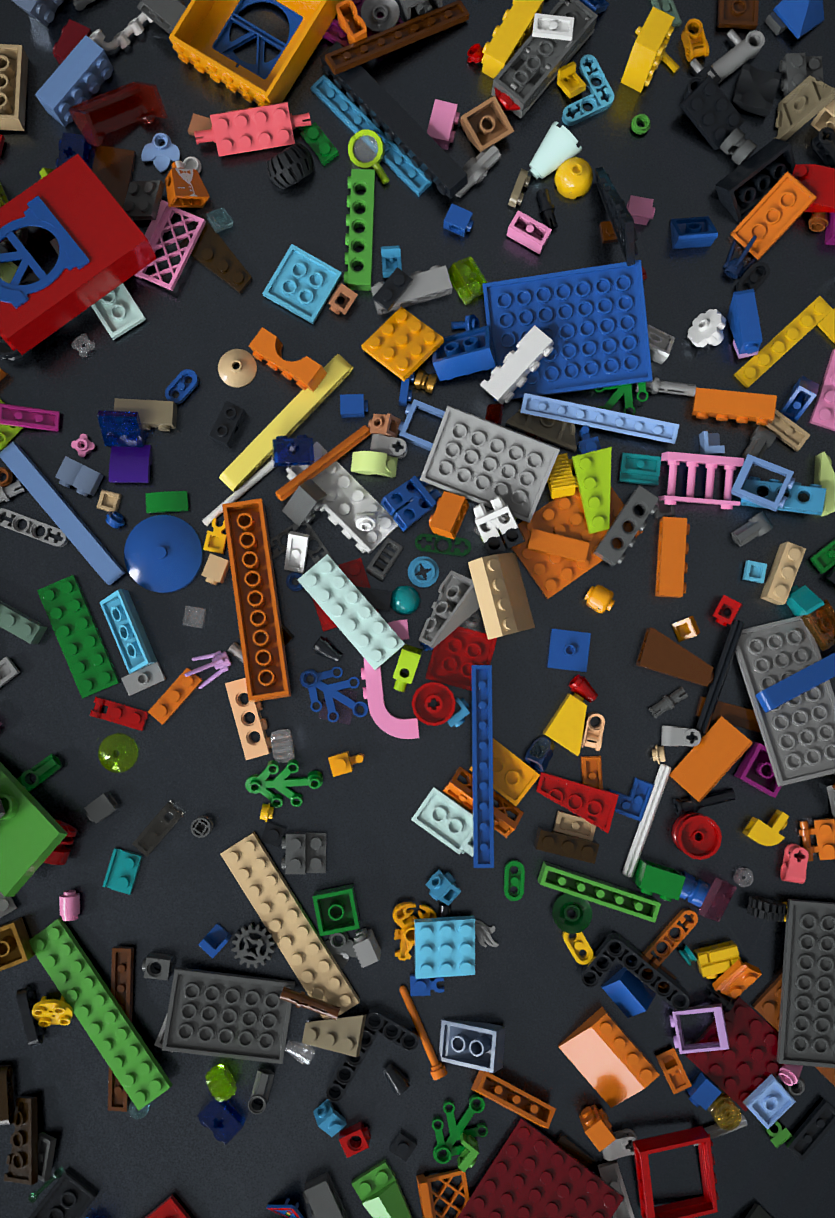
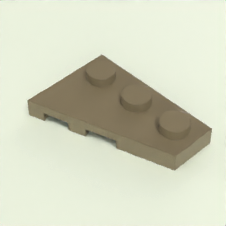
[302,1015,366,1057]

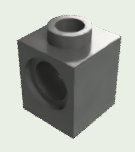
[84,791,120,824]
[142,952,175,981]

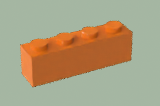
[692,388,777,425]
[655,517,690,598]
[471,1070,556,1129]

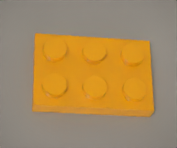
[469,738,540,806]

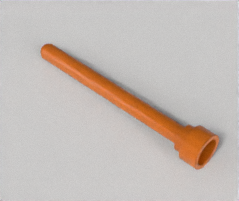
[399,985,448,1080]

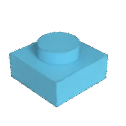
[742,560,767,584]

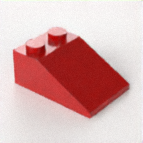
[792,164,835,213]

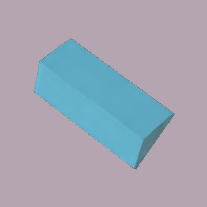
[99,589,158,674]

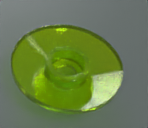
[98,733,138,773]

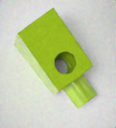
[393,644,423,692]

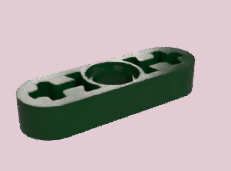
[415,533,471,557]

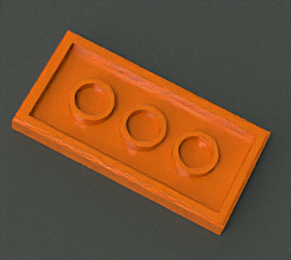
[730,171,817,261]
[669,716,753,802]

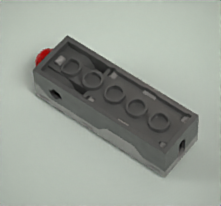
[491,0,598,119]

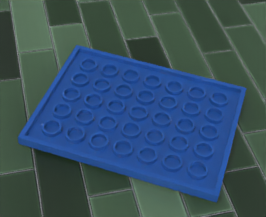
[483,260,653,402]

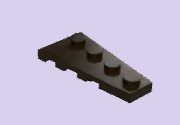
[3,1096,38,1185]

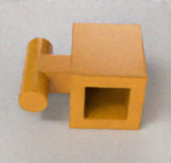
[328,751,364,777]

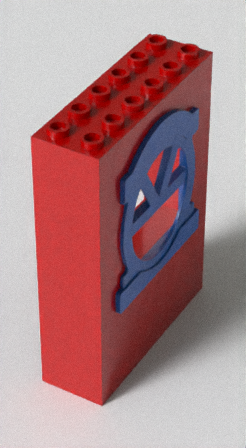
[0,154,157,355]

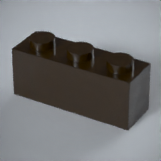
[534,826,599,864]

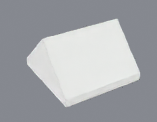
[647,324,675,365]

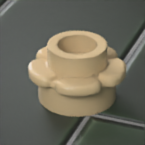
[652,745,666,764]

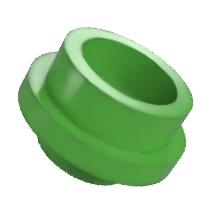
[631,114,651,134]

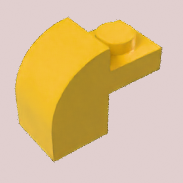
[742,810,789,846]

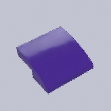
[109,445,152,483]

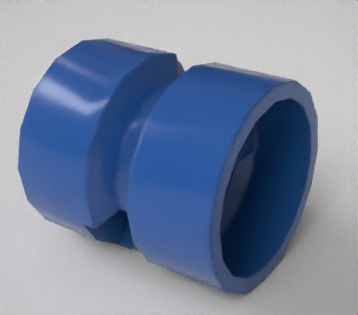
[680,871,710,907]

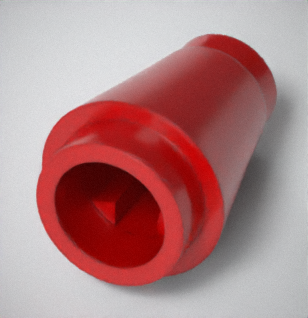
[569,674,598,703]

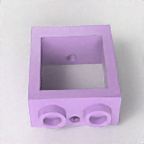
[670,1004,730,1054]

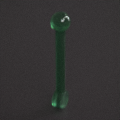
[28,1170,61,1203]

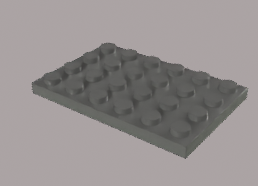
[162,967,295,1064]

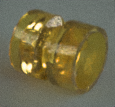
[708,1093,741,1130]

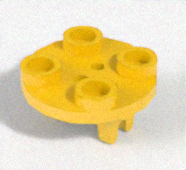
[32,995,73,1027]

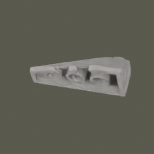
[419,570,479,648]

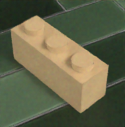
[760,542,806,605]

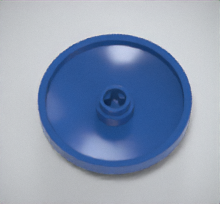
[124,515,204,593]

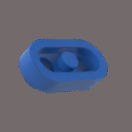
[165,369,199,405]

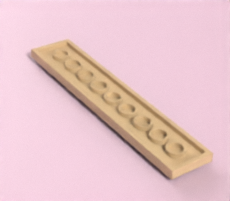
[220,832,360,1020]

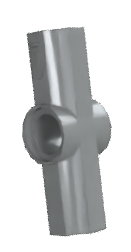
[456,145,501,198]

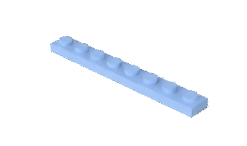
[520,393,680,444]

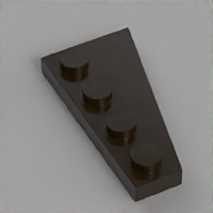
[180,216,253,294]

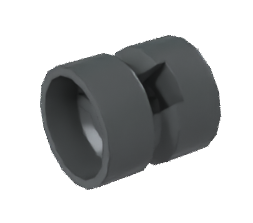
[720,127,757,166]

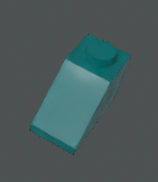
[786,584,825,616]

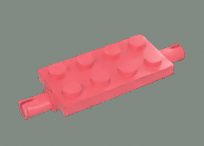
[194,102,312,157]

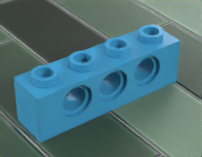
[740,477,826,516]

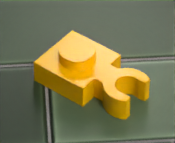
[203,518,227,555]

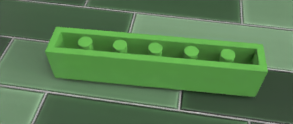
[538,861,661,923]

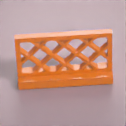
[416,1169,469,1218]

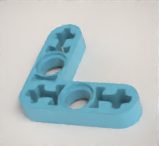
[562,54,614,126]

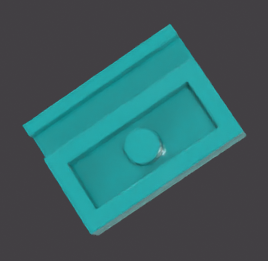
[618,453,661,486]
[102,847,143,895]

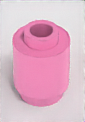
[59,890,80,921]

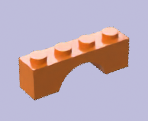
[249,327,327,392]

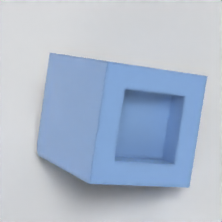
[699,431,725,456]

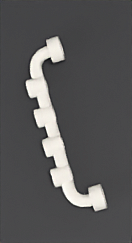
[89,12,153,51]

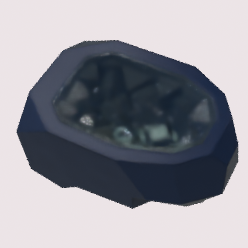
[525,736,555,772]

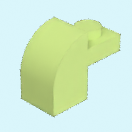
[351,451,398,478]

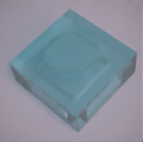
[206,207,233,233]

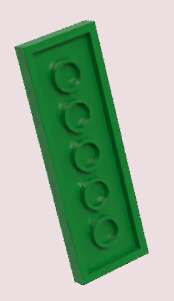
[37,575,120,699]

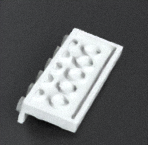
[285,442,398,554]

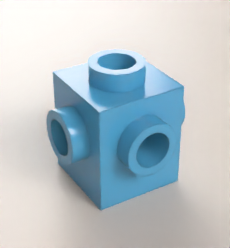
[425,870,461,906]

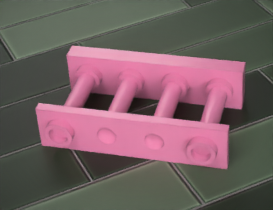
[658,452,744,509]

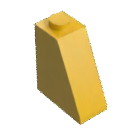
[543,693,587,756]

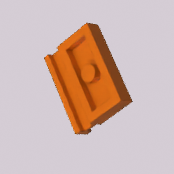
[712,959,762,999]

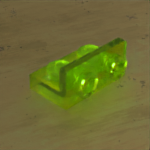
[448,256,487,305]

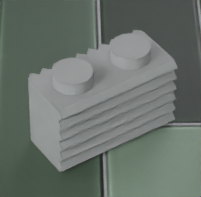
[352,928,381,968]

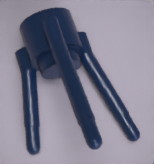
[723,235,757,279]

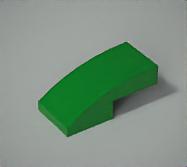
[145,491,188,513]

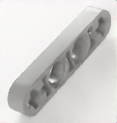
[0,508,69,547]

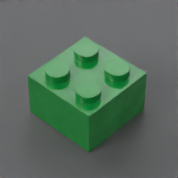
[632,858,686,902]
[312,884,361,936]

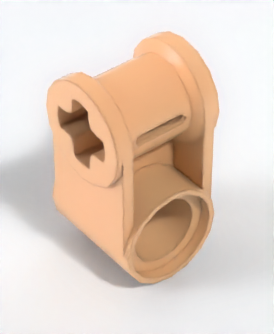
[581,712,605,751]

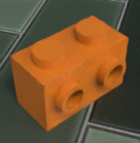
[429,491,469,540]
[579,1104,616,1152]

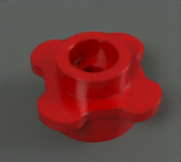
[467,43,484,63]

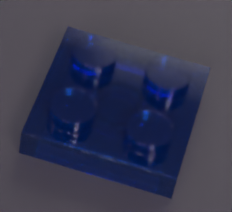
[97,410,145,447]

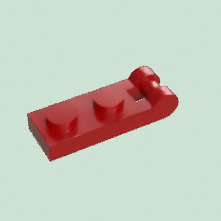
[89,696,149,731]

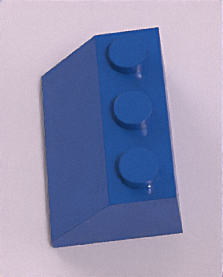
[432,325,496,381]

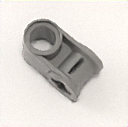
[370,434,408,459]
[661,725,701,747]
[602,1129,638,1161]

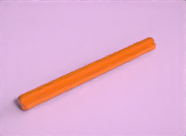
[275,425,371,501]

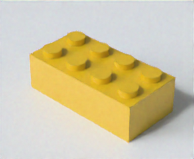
[481,0,544,79]
[620,7,675,93]

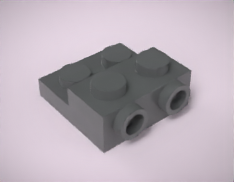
[779,53,824,98]
[281,832,327,874]

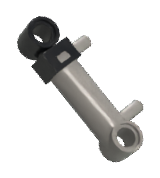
[683,29,765,100]

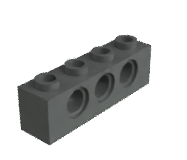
[593,485,659,566]

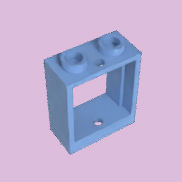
[398,399,445,451]
[731,454,796,512]

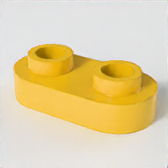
[563,931,593,965]

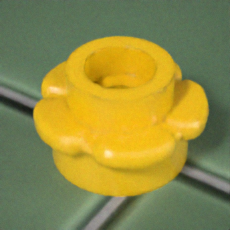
[260,803,274,822]

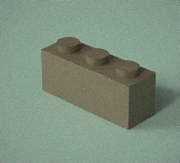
[113,398,177,431]

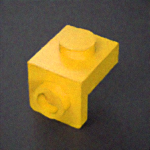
[557,61,586,99]

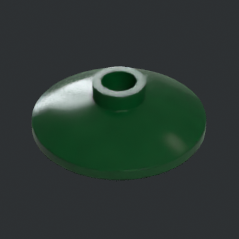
[552,893,592,934]

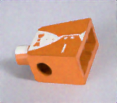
[165,161,210,208]

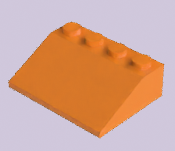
[558,1006,660,1108]

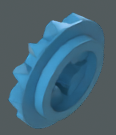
[408,556,439,587]

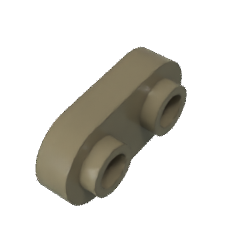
[508,169,531,208]

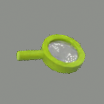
[348,129,390,184]

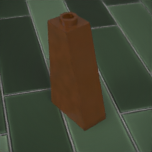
[636,627,714,686]

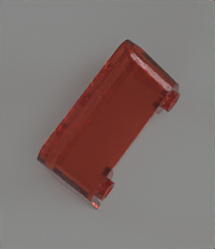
[69,81,167,146]

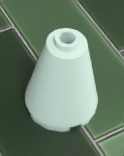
[529,121,582,179]

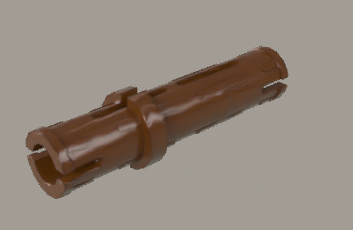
[280,986,341,1020]

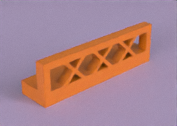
[442,767,524,838]

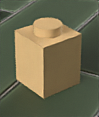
[202,553,230,585]

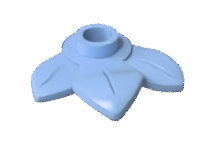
[141,133,180,173]

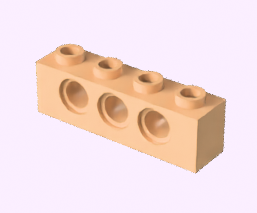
[225,678,273,760]

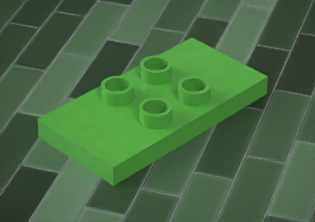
[0,762,68,897]

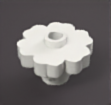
[688,309,726,347]

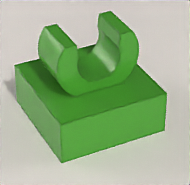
[766,1121,792,1148]

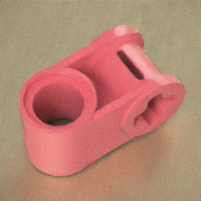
[780,843,809,884]

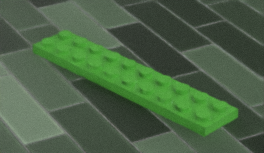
[29,917,173,1111]

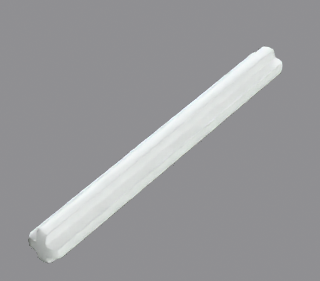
[622,764,671,878]

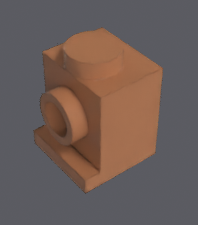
[328,283,358,316]
[368,414,401,438]

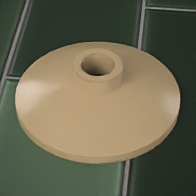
[218,349,257,388]

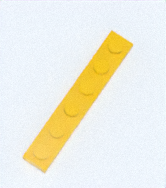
[734,296,833,389]

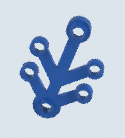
[300,666,368,722]

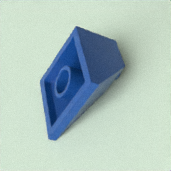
[773,0,824,39]

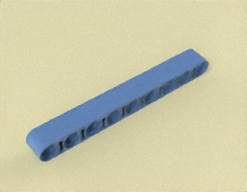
[0,441,125,586]

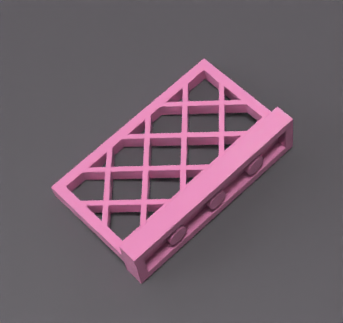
[134,200,206,291]

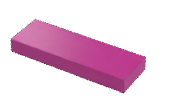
[0,403,60,432]

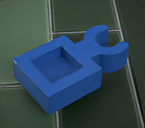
[410,974,444,996]

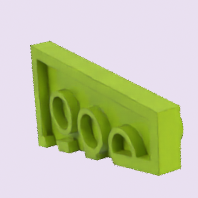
[572,447,612,534]

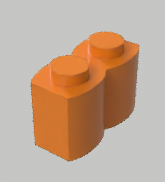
[336,0,368,44]

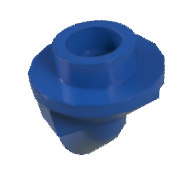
[451,314,480,331]

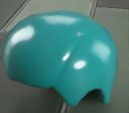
[390,585,421,615]

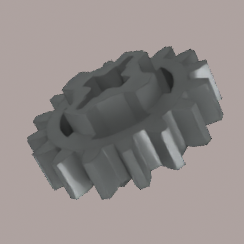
[231,923,275,968]

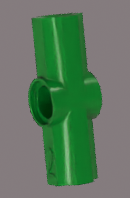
[17,753,63,792]

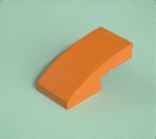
[656,1047,692,1094]

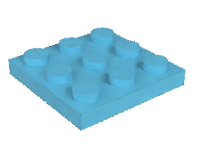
[262,244,342,324]
[414,915,475,979]

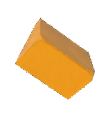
[671,615,700,642]

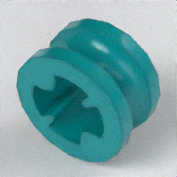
[678,945,697,966]

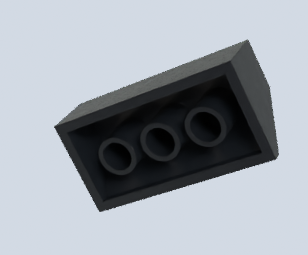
[715,138,796,223]

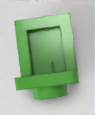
[457,1133,479,1172]

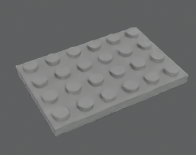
[420,405,560,523]

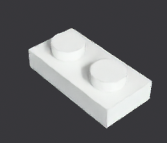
[532,13,574,41]
[284,531,309,573]

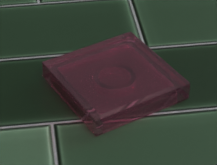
[698,877,737,922]

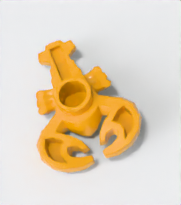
[392,902,437,961]

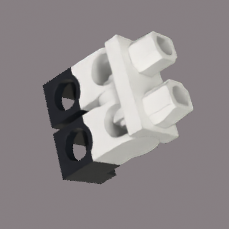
[473,495,525,556]

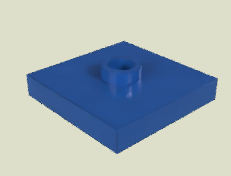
[547,629,591,672]

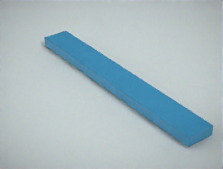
[310,74,432,196]

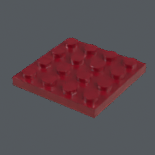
[685,996,785,1112]

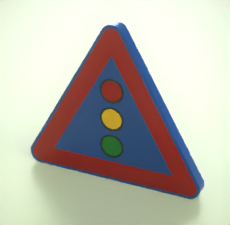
[266,1198,304,1218]

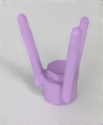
[185,651,232,689]

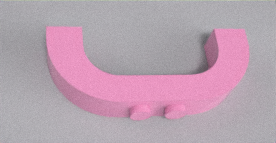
[361,619,419,739]

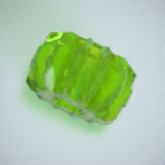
[205,1064,237,1102]

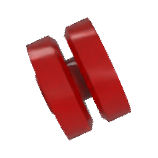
[412,682,456,726]
[672,812,722,860]

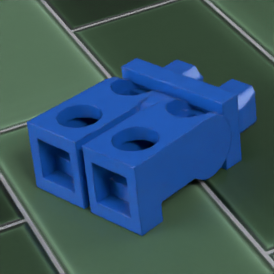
[380,476,441,532]

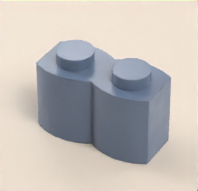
[55,456,104,497]

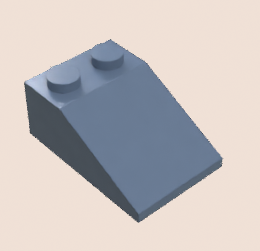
[438,1019,506,1073]

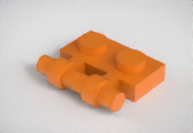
[799,818,835,861]

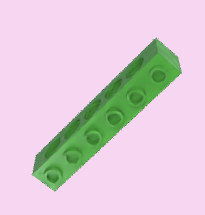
[344,169,376,291]

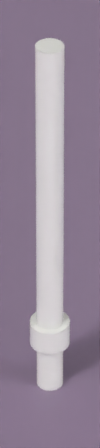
[202,444,295,526]

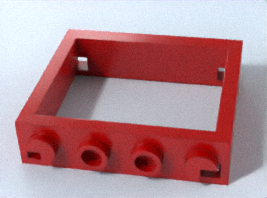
[633,1126,719,1218]

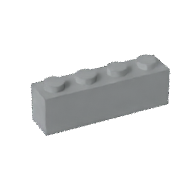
[371,265,453,315]

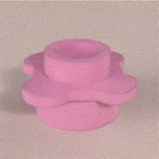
[71,434,95,457]

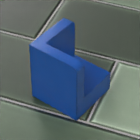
[198,923,232,959]

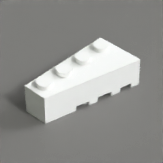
[480,325,554,405]

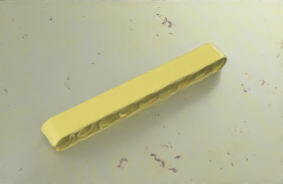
[219,354,354,492]

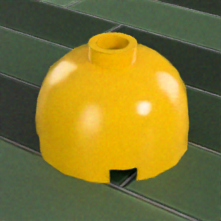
[554,157,593,199]

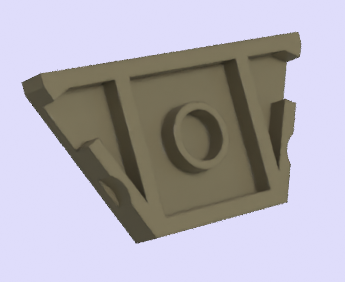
[775,75,835,141]
[506,396,577,452]

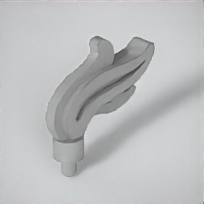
[475,919,499,947]

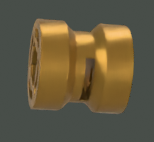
[413,369,438,394]

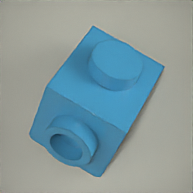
[381,245,402,278]
[447,697,470,728]
[313,1099,347,1137]

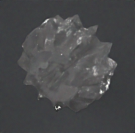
[270,729,295,763]

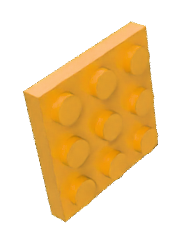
[361,306,444,381]

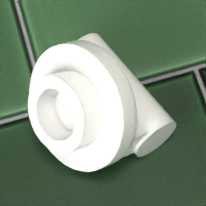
[356,513,375,531]

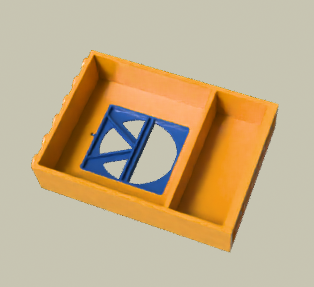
[169,0,343,106]

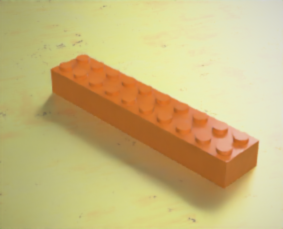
[222,498,291,702]

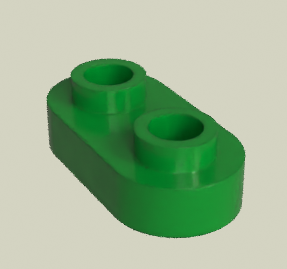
[504,860,525,901]

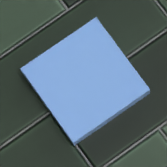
[743,1074,796,1129]

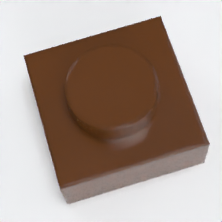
[599,221,618,244]

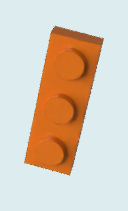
[148,667,203,725]

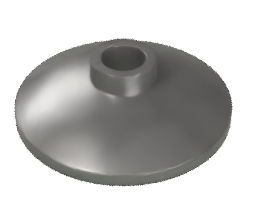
[361,0,400,32]

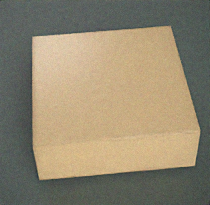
[97,489,122,512]

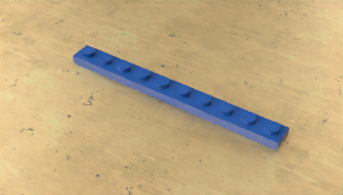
[471,665,494,868]

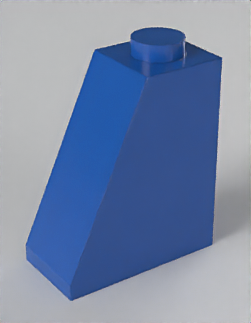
[727,289,763,355]

